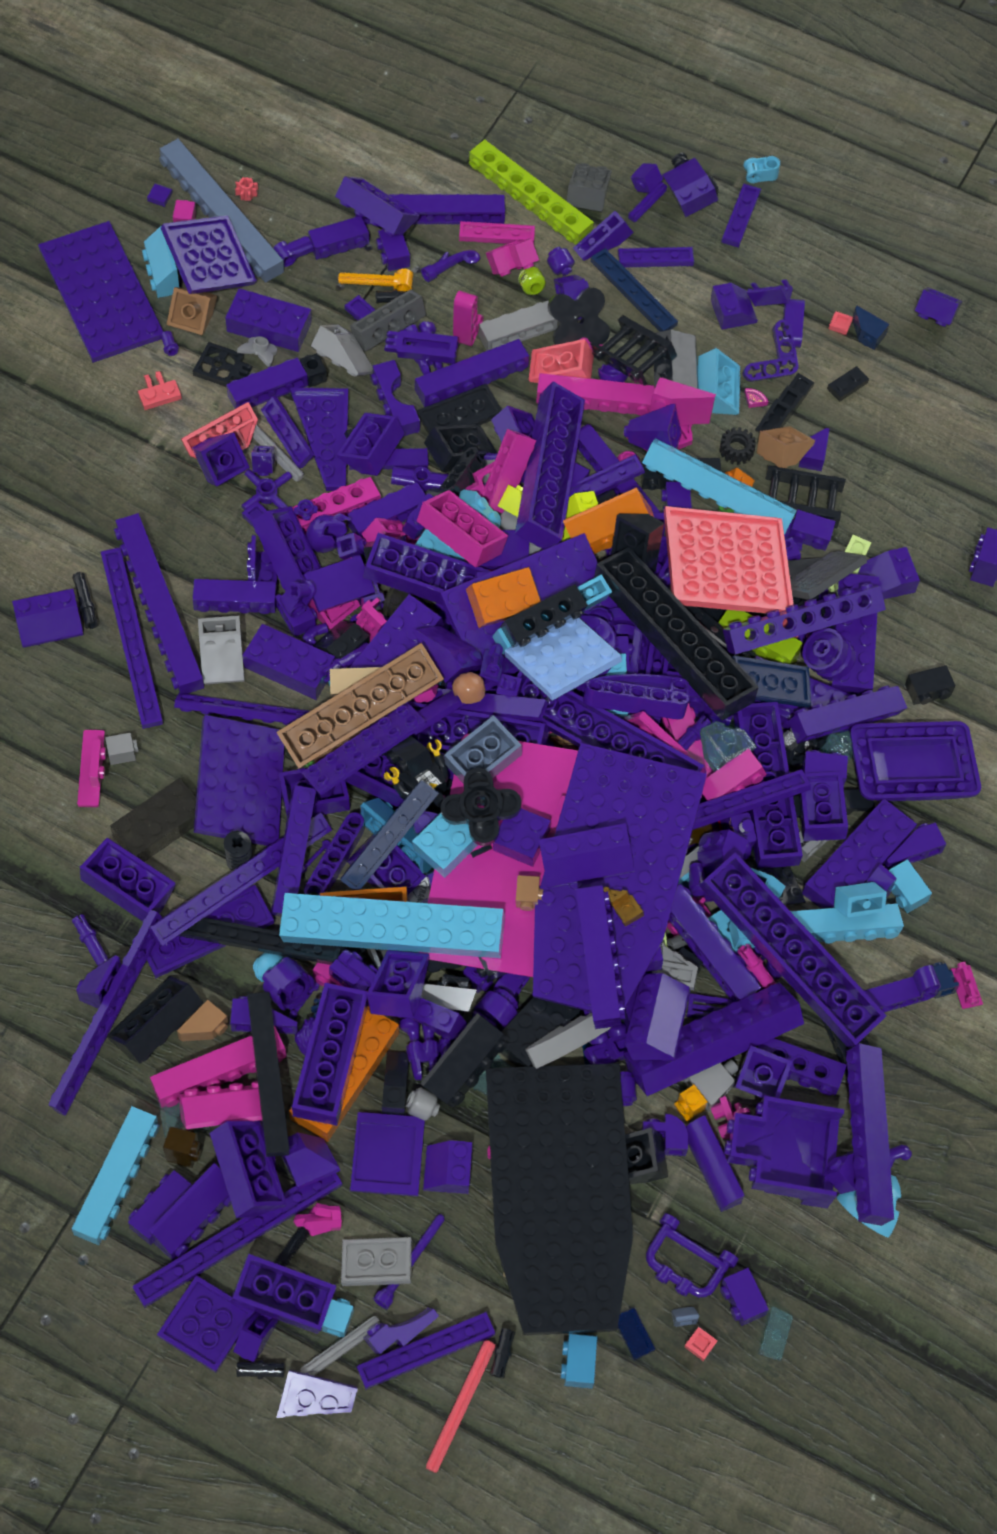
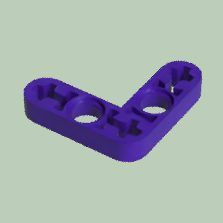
[743,320,798,382]

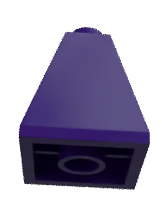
[624,404,682,450]

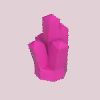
[293,1203,341,1236]

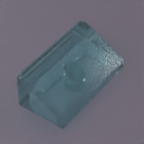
[758,1306,793,1361]

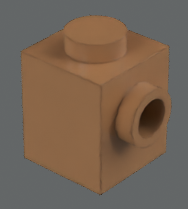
[516,875,543,911]

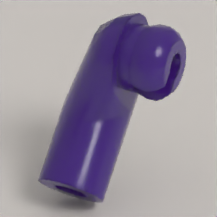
[889,1145,912,1167]

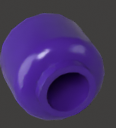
[547,247,575,276]

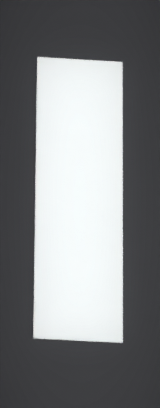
[421,984,476,1011]

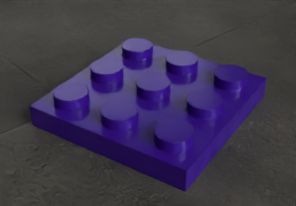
[157,1276,255,1373]

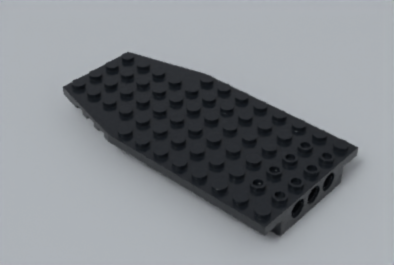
[486,1063,633,1336]

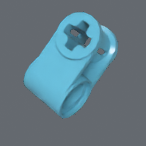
[743,156,780,183]

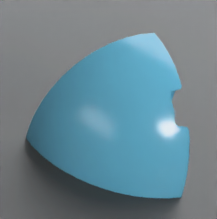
[837,1175,901,1238]

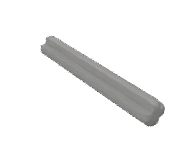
[252,425,304,482]
[300,1316,381,1376]

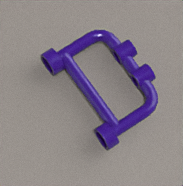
[646,1213,739,1297]

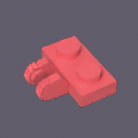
[138,371,182,410]

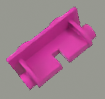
[949,962,983,1009]

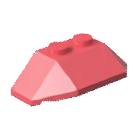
[181,402,258,459]

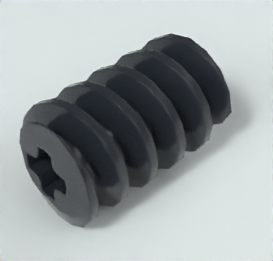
[223,831,253,871]

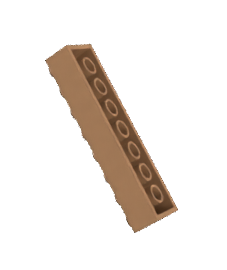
[276,643,444,769]

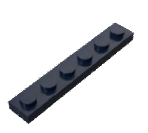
[590,248,678,332]
[340,779,439,890]

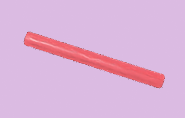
[426,1340,495,1473]

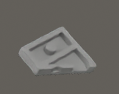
[652,942,698,990]

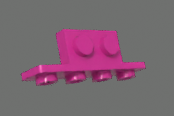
[77,730,106,807]

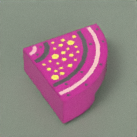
[744,388,768,408]

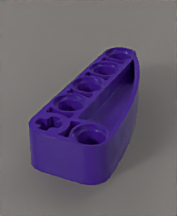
[583,674,689,720]

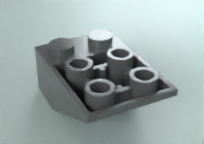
[567,163,612,212]

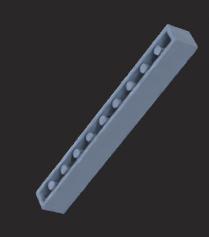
[159,139,284,283]

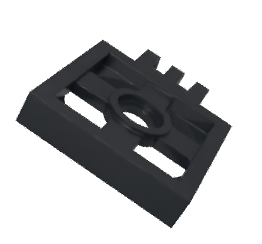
[193,342,252,387]

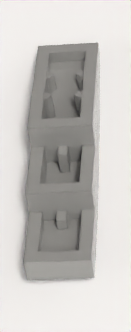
[525,1012,612,1069]

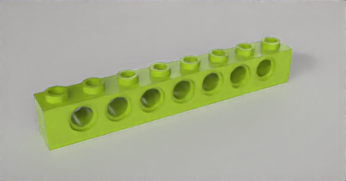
[469,139,594,245]

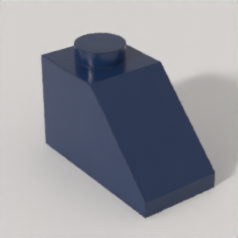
[853,306,889,350]

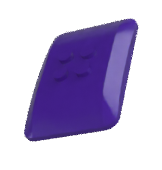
[850,721,981,801]

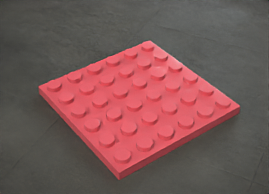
[664,506,794,613]

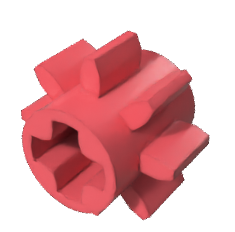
[235,177,258,201]

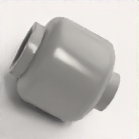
[405,1088,440,1121]

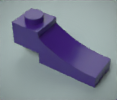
[363,1308,439,1354]

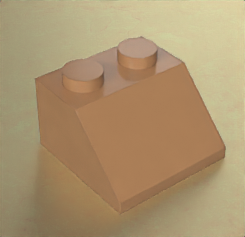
[757,426,815,468]

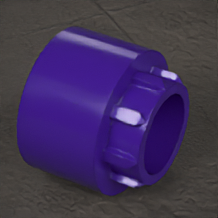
[474,988,518,1031]

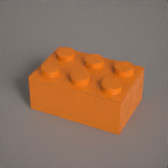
[466,567,541,628]

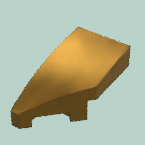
[603,887,644,927]

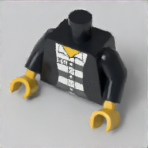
[384,739,449,807]

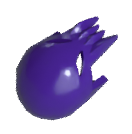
[306,513,351,553]

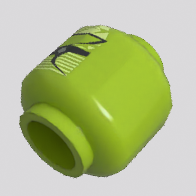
[518,266,546,295]

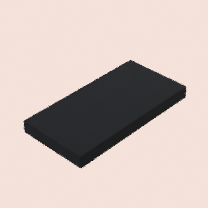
[417,384,502,435]

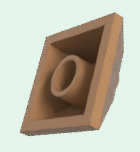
[166,287,217,335]

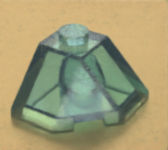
[700,721,756,772]

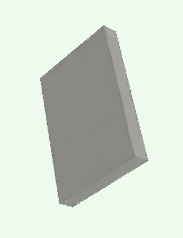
[341,1237,412,1286]

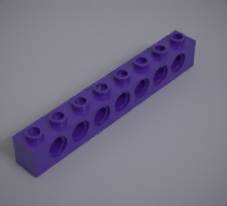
[723,582,886,654]

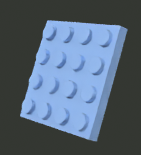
[504,618,622,701]

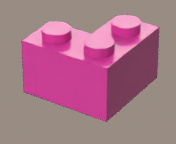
[486,238,539,276]

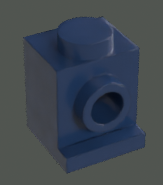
[932,962,959,999]

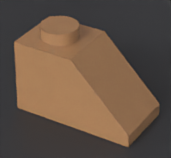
[177,1000,228,1041]

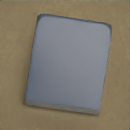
[671,1307,699,1327]

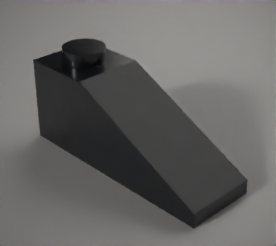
[382,1051,409,1116]

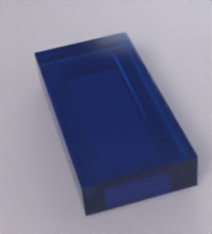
[618,1308,655,1361]

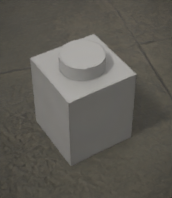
[105,733,138,765]

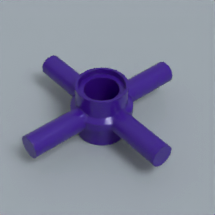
[241,469,292,510]

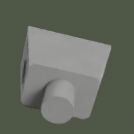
[682,1060,738,1112]

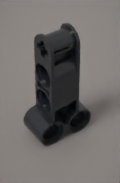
[426,447,487,497]

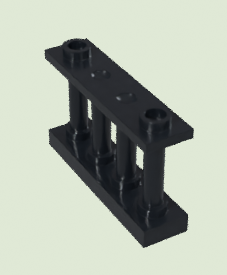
[590,315,677,386]
[765,465,846,529]

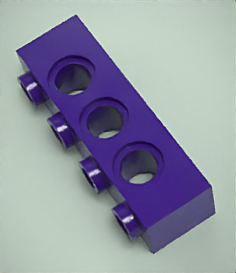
[758,1038,847,1096]

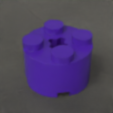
[262,957,314,1010]

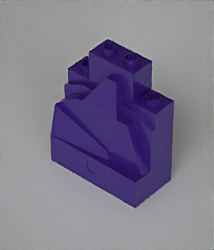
[724,1096,844,1209]

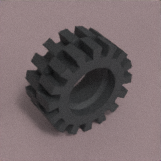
[719,427,756,465]

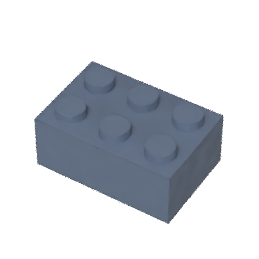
[444,715,522,783]

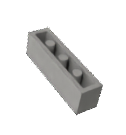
[478,301,558,351]

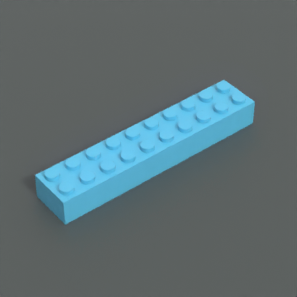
[279,893,505,958]

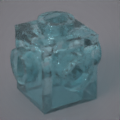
[821,731,853,761]

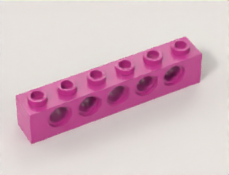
[292,477,381,535]

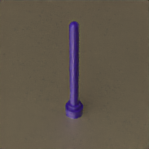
[373,1214,445,1310]

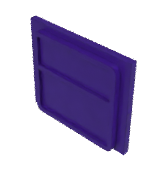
[350,1112,425,1197]

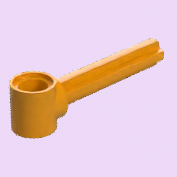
[338,269,413,291]

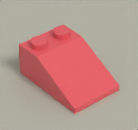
[529,339,593,383]

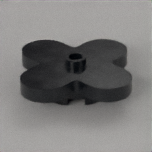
[548,287,610,345]
[441,768,522,846]

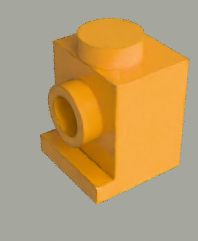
[674,1085,707,1122]

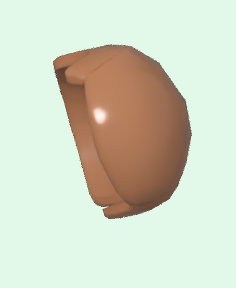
[452,672,486,704]

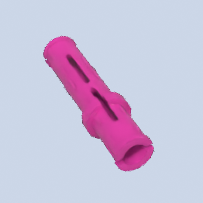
[738,944,776,989]

